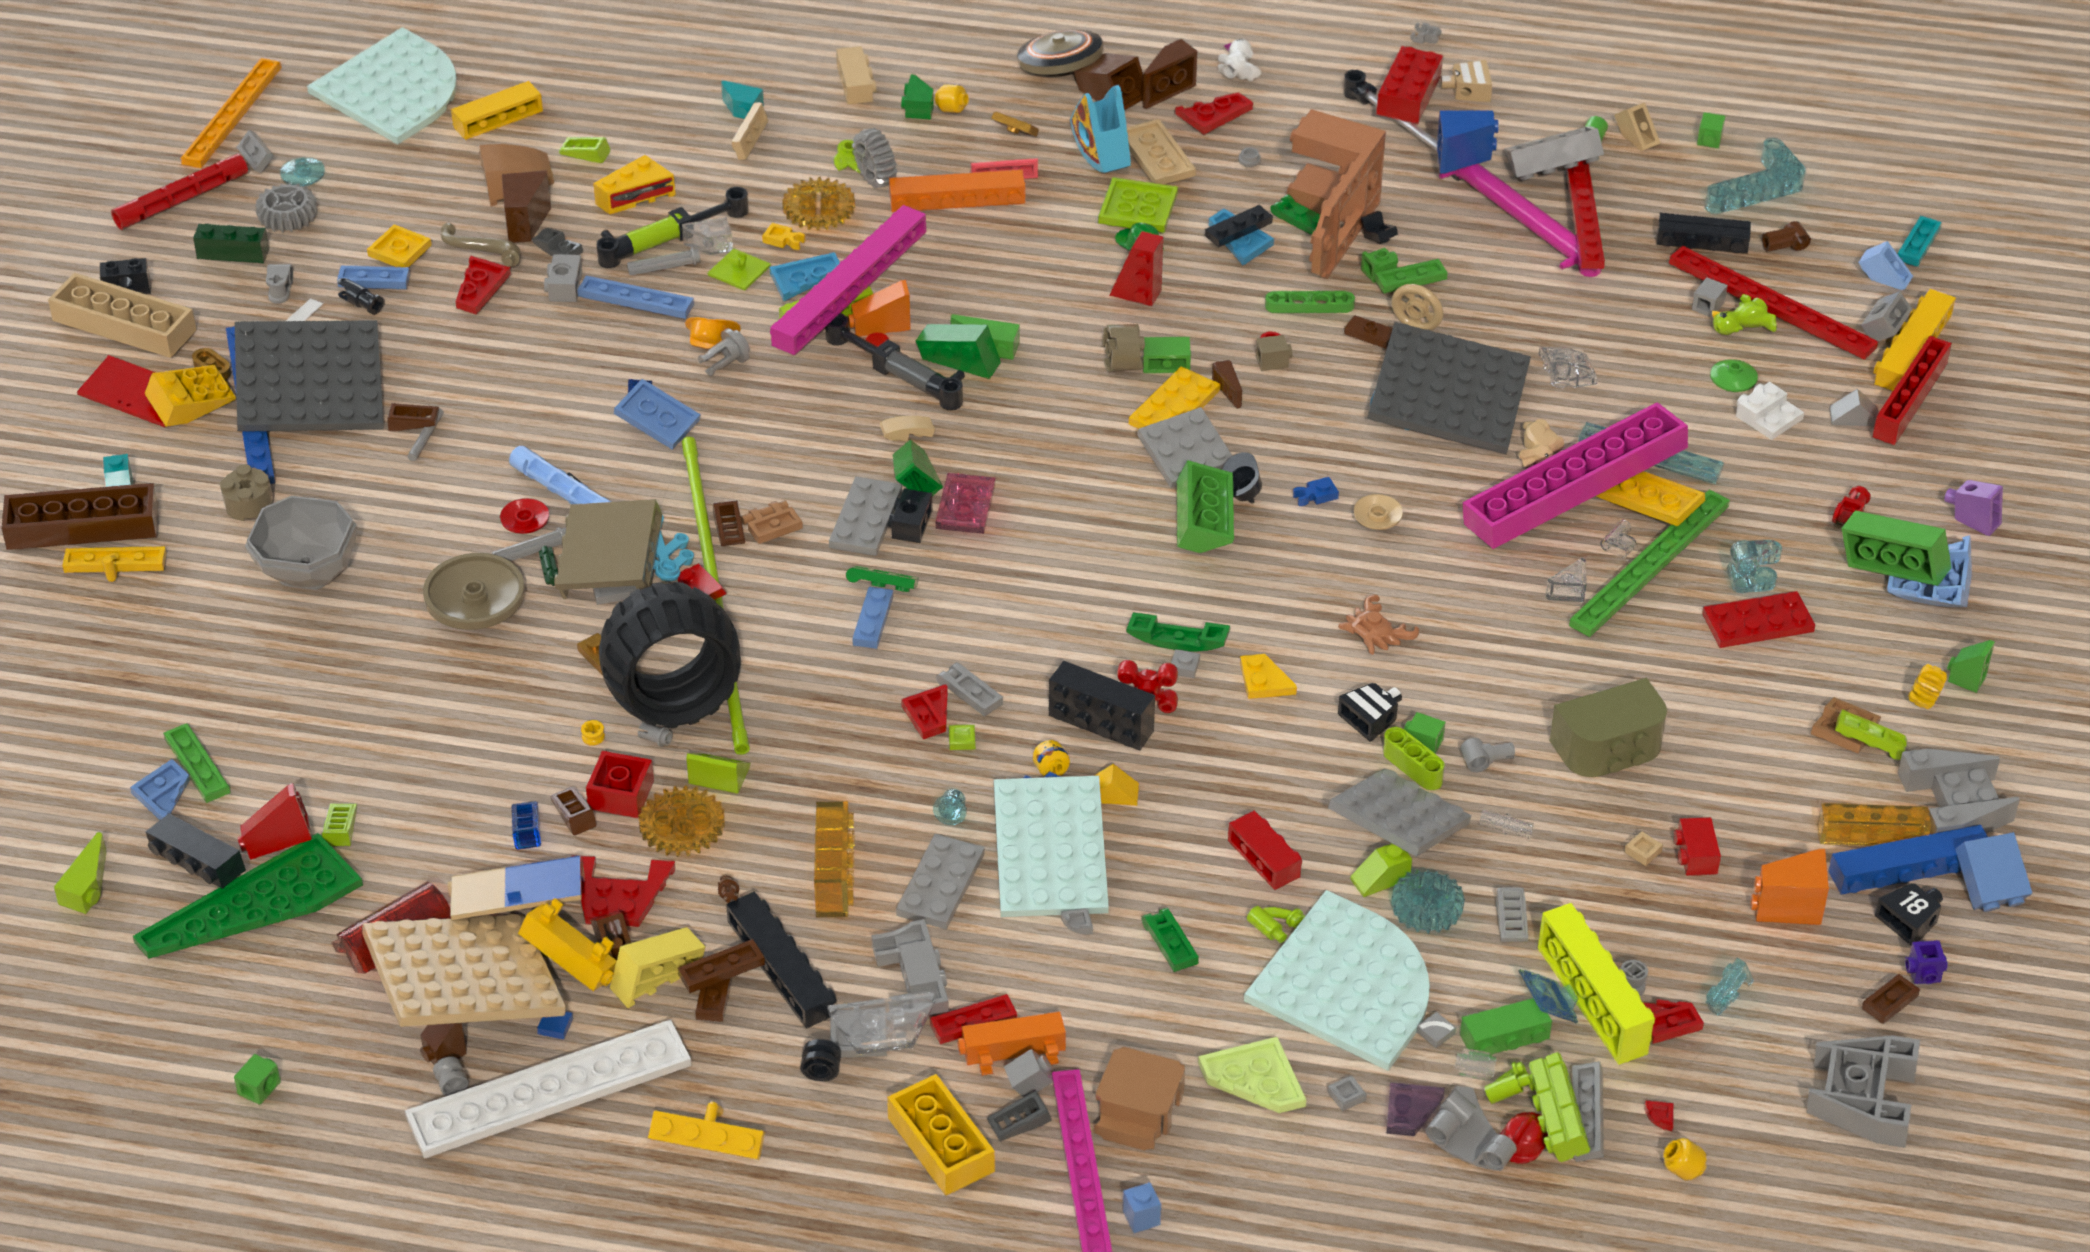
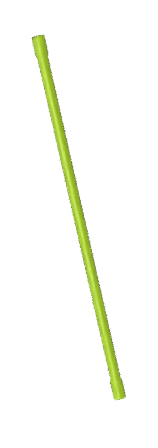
[681,436,750,755]

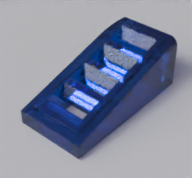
[511,801,541,850]

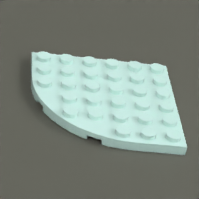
[307,27,457,145]
[1244,890,1430,1071]

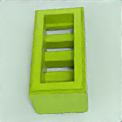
[559,137,611,163]
[322,804,357,846]

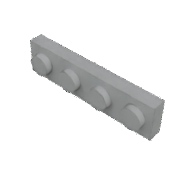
[1572,1061,1604,1162]

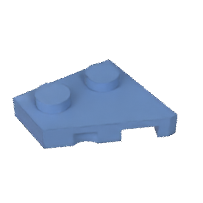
[130,759,189,820]

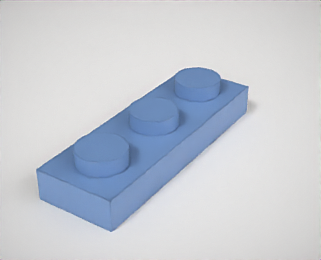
[337,265,410,289]
[852,587,893,649]

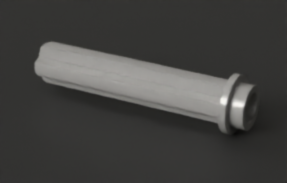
[627,247,700,275]
[492,527,566,561]

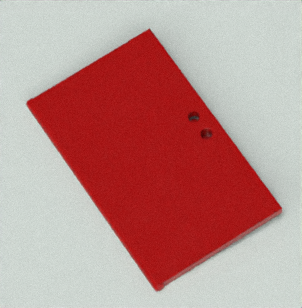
[77,355,166,427]

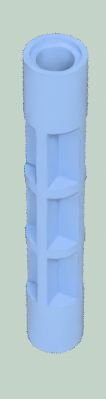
[509,446,611,504]

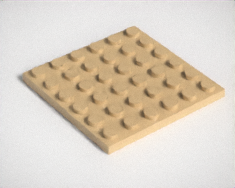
[362,914,566,1027]

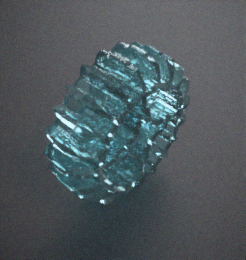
[1391,868,1465,934]

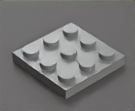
[1137,407,1232,488]

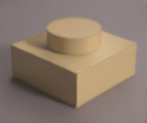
[1625,832,1663,866]

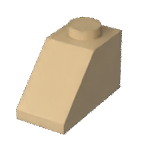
[1614,102,1660,151]

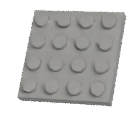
[1328,768,1472,857]

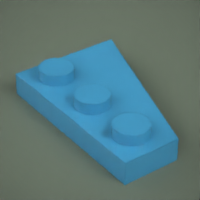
[769,252,840,302]

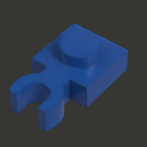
[1293,477,1339,506]

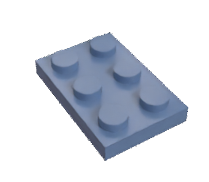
[614,379,701,450]

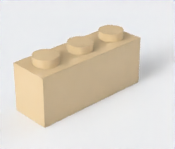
[836,46,876,105]

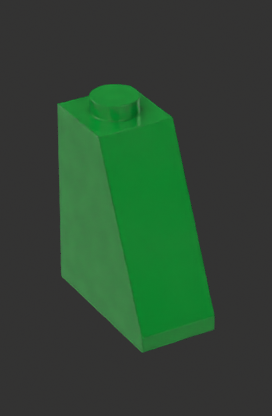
[893,439,943,496]

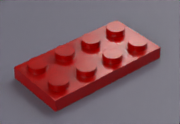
[1702,591,1816,648]

